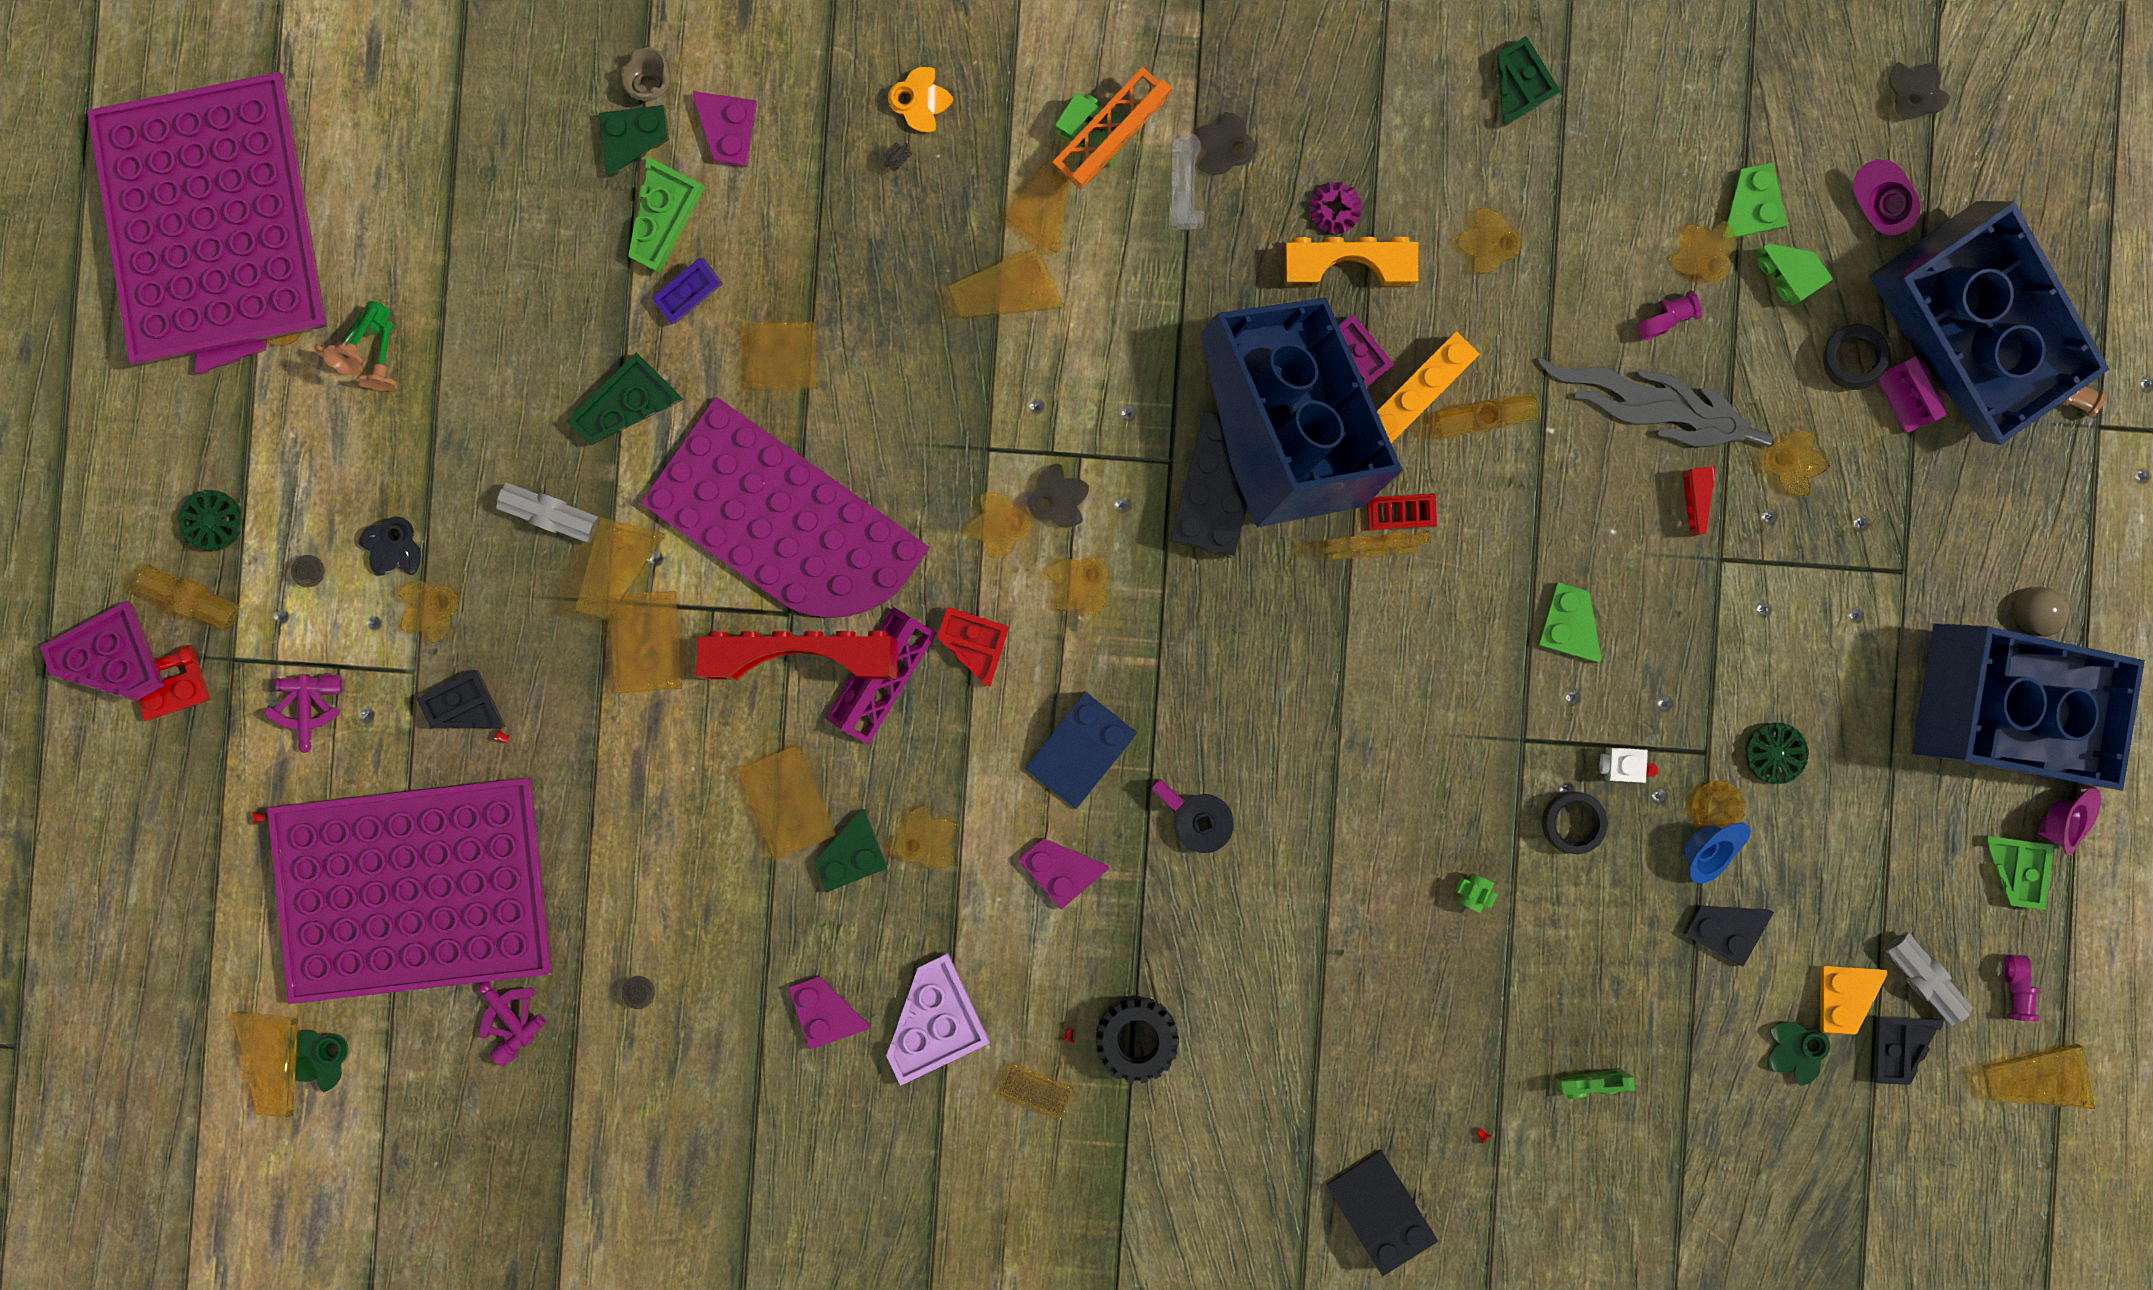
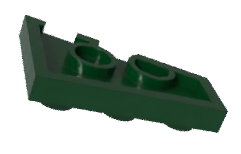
[567,352,684,445]

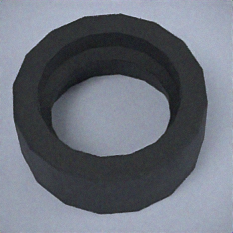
[1823,324,1890,390]
[1542,791,1608,855]

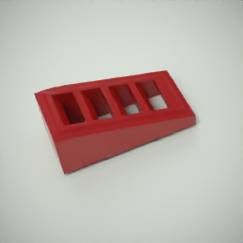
[1682,466,1715,537]
[1367,494,1437,531]

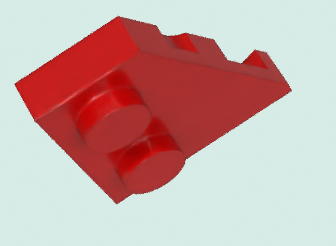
[937,607,1010,687]

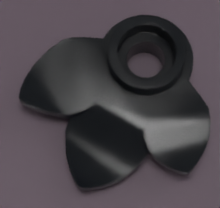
[359,516,421,576]

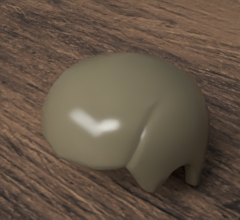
[621,47,671,102]
[2012,587,2070,637]

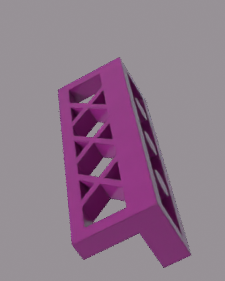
[825,607,937,744]

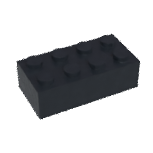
[1170,411,1248,558]

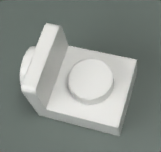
[1599,747,1648,783]

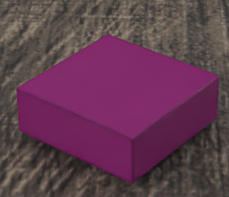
[1151,779,1183,811]

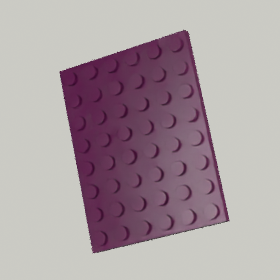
[87,72,327,365]
[267,778,553,1004]

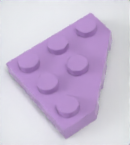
[886,953,990,1086]

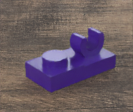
[652,258,723,324]

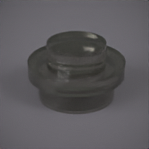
[882,141,912,172]
[291,555,325,588]
[622,976,655,1009]

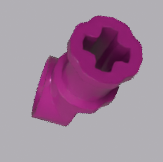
[1636,290,1702,341]
[2003,954,2040,1021]

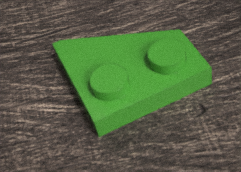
[1722,162,1787,241]
[1986,835,2054,910]

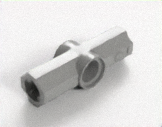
[496,483,600,543]
[1885,932,1973,1026]

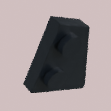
[416,670,505,729]
[1683,905,1774,967]
[1873,1016,1943,1085]

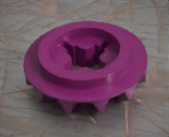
[1310,181,1362,234]

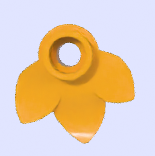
[888,67,954,133]

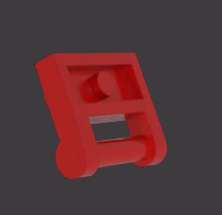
[138,644,211,721]

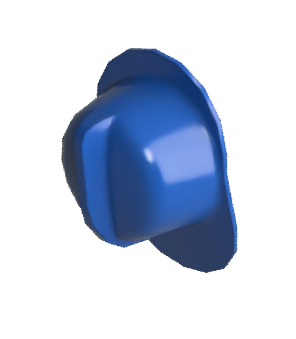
[1684,823,1751,883]

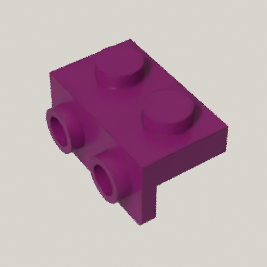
[1877,356,1947,433]

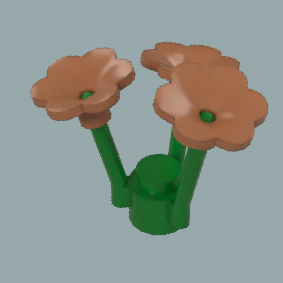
[314,301,398,392]

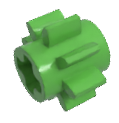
[1455,873,1498,913]

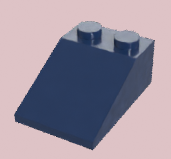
[1025,692,1137,809]

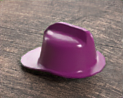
[1853,159,1921,235]
[2037,787,2101,856]

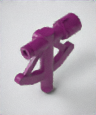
[265,673,342,753]
[478,982,547,1067]

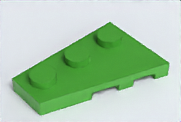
[628,156,706,274]

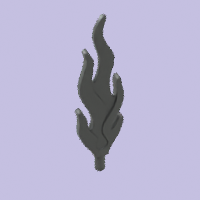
[1538,357,1773,447]

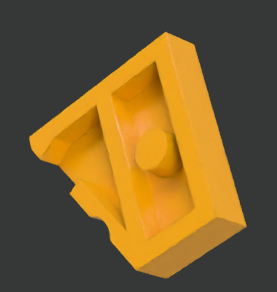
[1820,966,1887,1035]

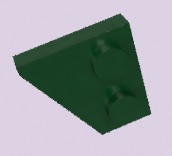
[1497,36,1561,127]
[599,105,669,177]
[814,809,888,893]

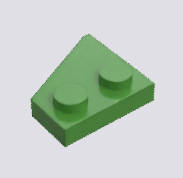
[1537,582,1601,663]
[1555,1068,1635,1099]

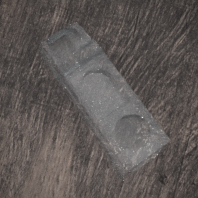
[1171,132,1205,231]

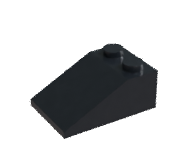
[1326,1150,1438,1277]

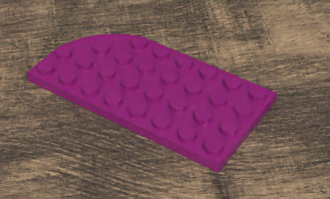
[641,397,930,618]

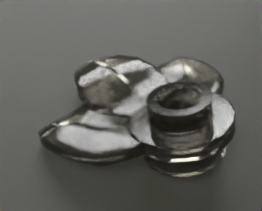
[1889,62,1950,119]
[1195,112,1256,175]
[1028,464,1089,528]

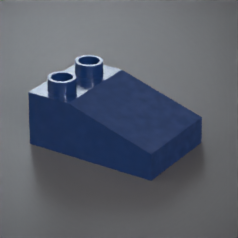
[1869,201,2110,445]
[1200,297,1403,528]
[1912,623,2145,791]

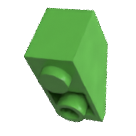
[1755,243,1833,306]

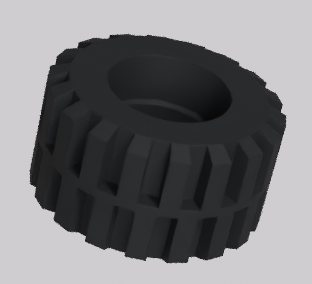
[1096,996,1179,1083]

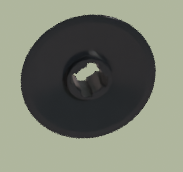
[1175,794,1234,853]

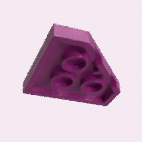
[40,601,164,701]

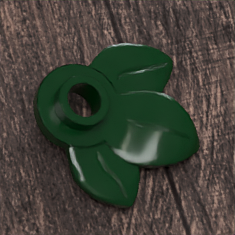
[1767,1022,1830,1086]
[287,1030,349,1092]

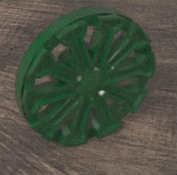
[179,490,243,551]
[1745,723,1809,784]

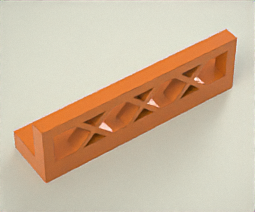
[1052,66,1172,190]

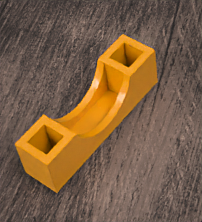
[1284,236,1419,287]
[1377,331,1480,443]

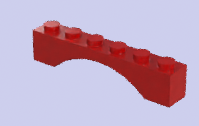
[696,630,898,680]

